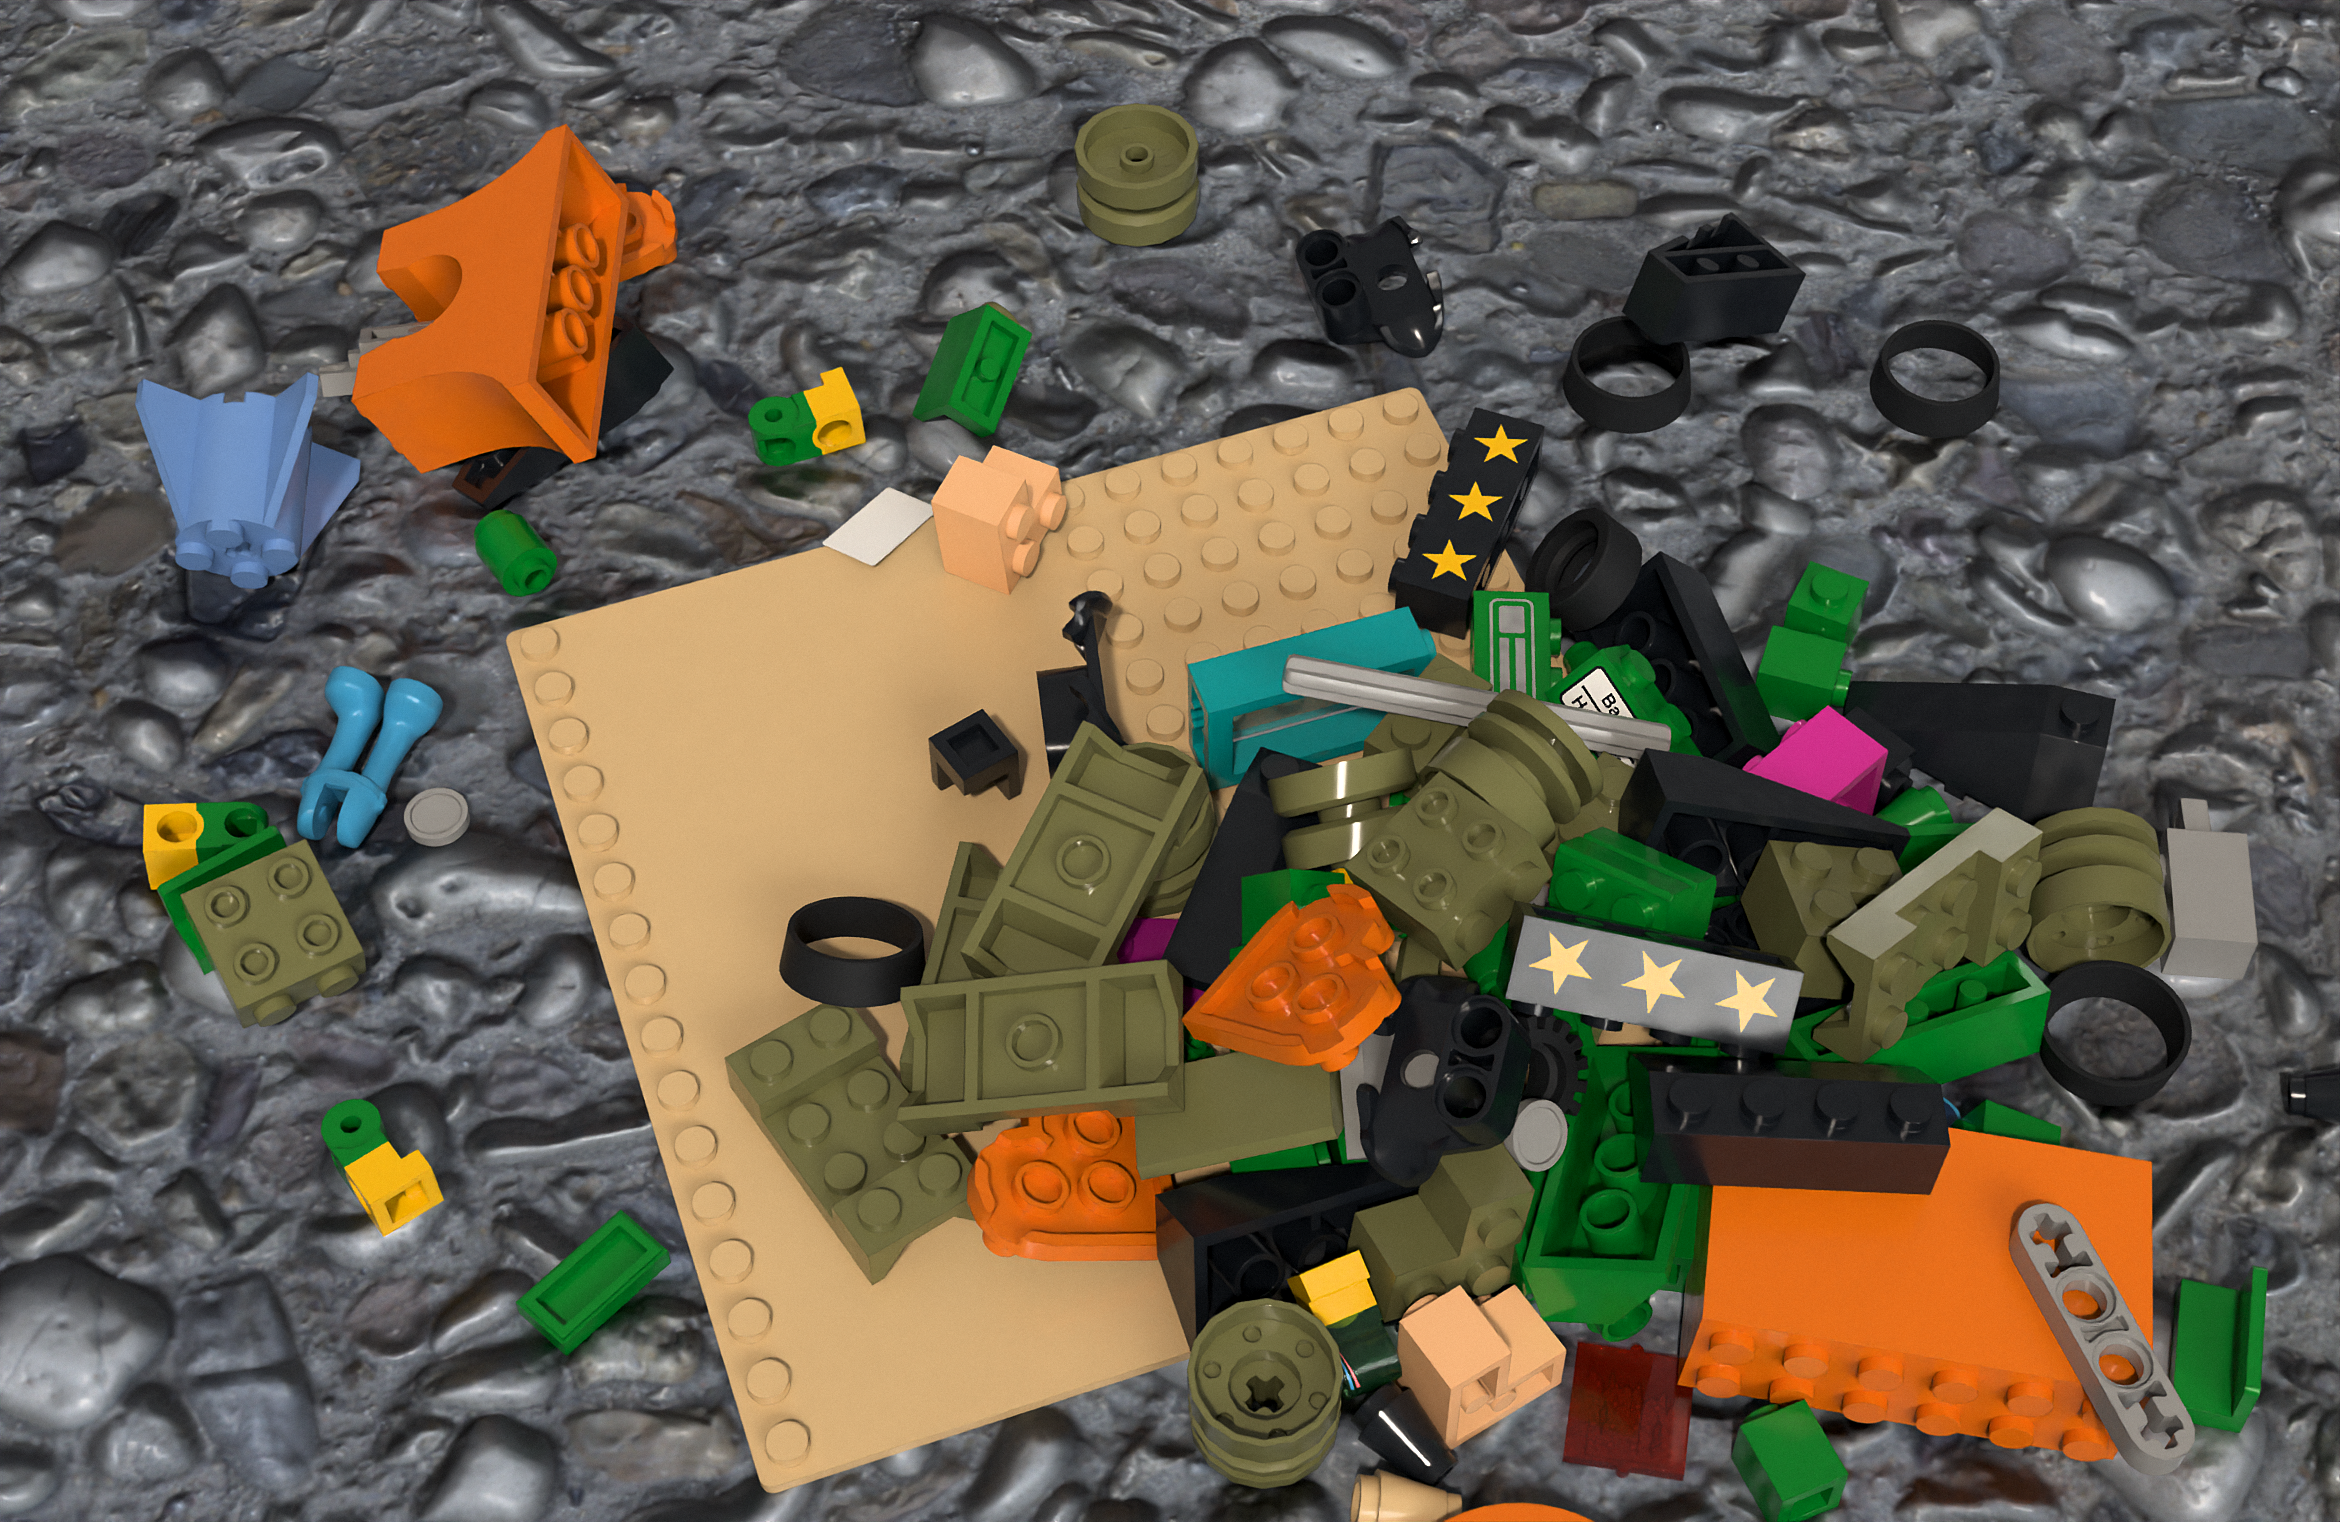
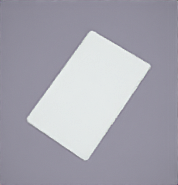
[823,487,933,566]

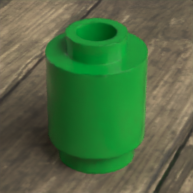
[474,509,557,597]

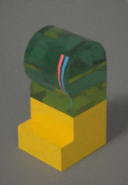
[1286,1250,1402,1401]

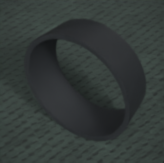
[1563,316,1691,434]
[1869,320,2000,438]
[779,896,926,1008]
[2039,960,2192,1106]

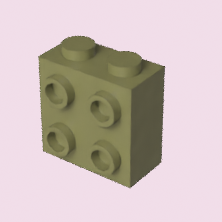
[1343,771,1553,972]
[180,838,367,1029]

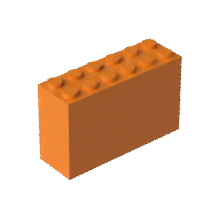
[1677,1127,2153,1462]

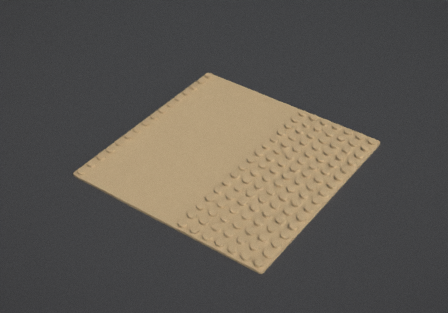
[506,387,1774,1493]

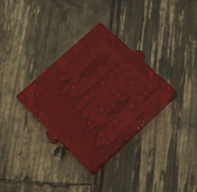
[1562,1342,1694,1481]

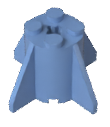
[135,372,361,589]

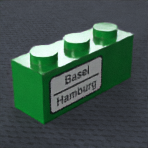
[1545,644,1703,769]

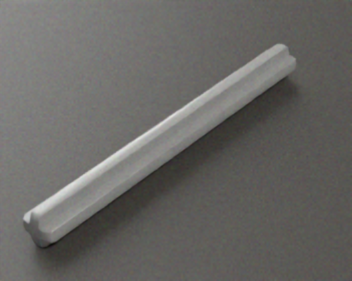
[1282,654,1671,759]

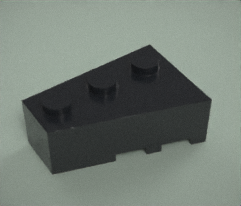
[1622,212,1806,345]

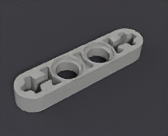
[2008,1203,2195,1476]

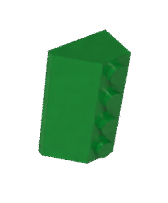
[1523,1046,1722,1325]

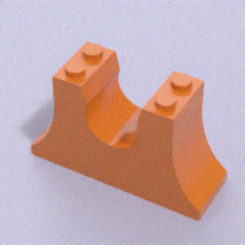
[351,124,629,474]

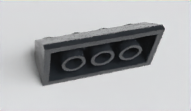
[1572,551,1781,770]
[1629,1054,1951,1195]

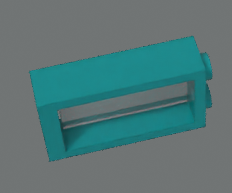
[1187,606,1437,792]

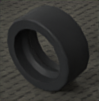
[1524,508,1642,632]

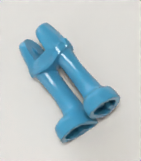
[297,666,443,848]

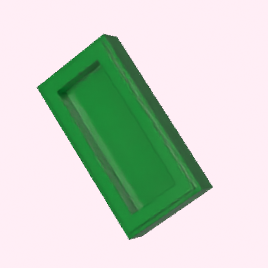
[516,1209,671,1356]

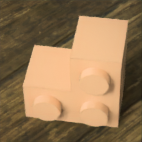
[931,445,1067,596]
[1394,1285,1567,1451]

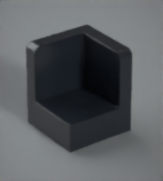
[928,709,1020,800]

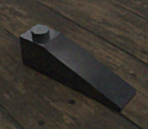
[451,315,674,511]
[1843,681,2116,826]
[1161,747,1344,992]
[1618,748,1911,904]
[1155,1162,1420,1351]

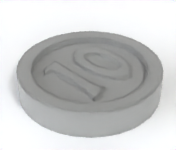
[404,788,470,847]
[1504,1098,1568,1172]

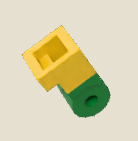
[748,367,866,467]
[143,802,269,890]
[321,1099,444,1237]

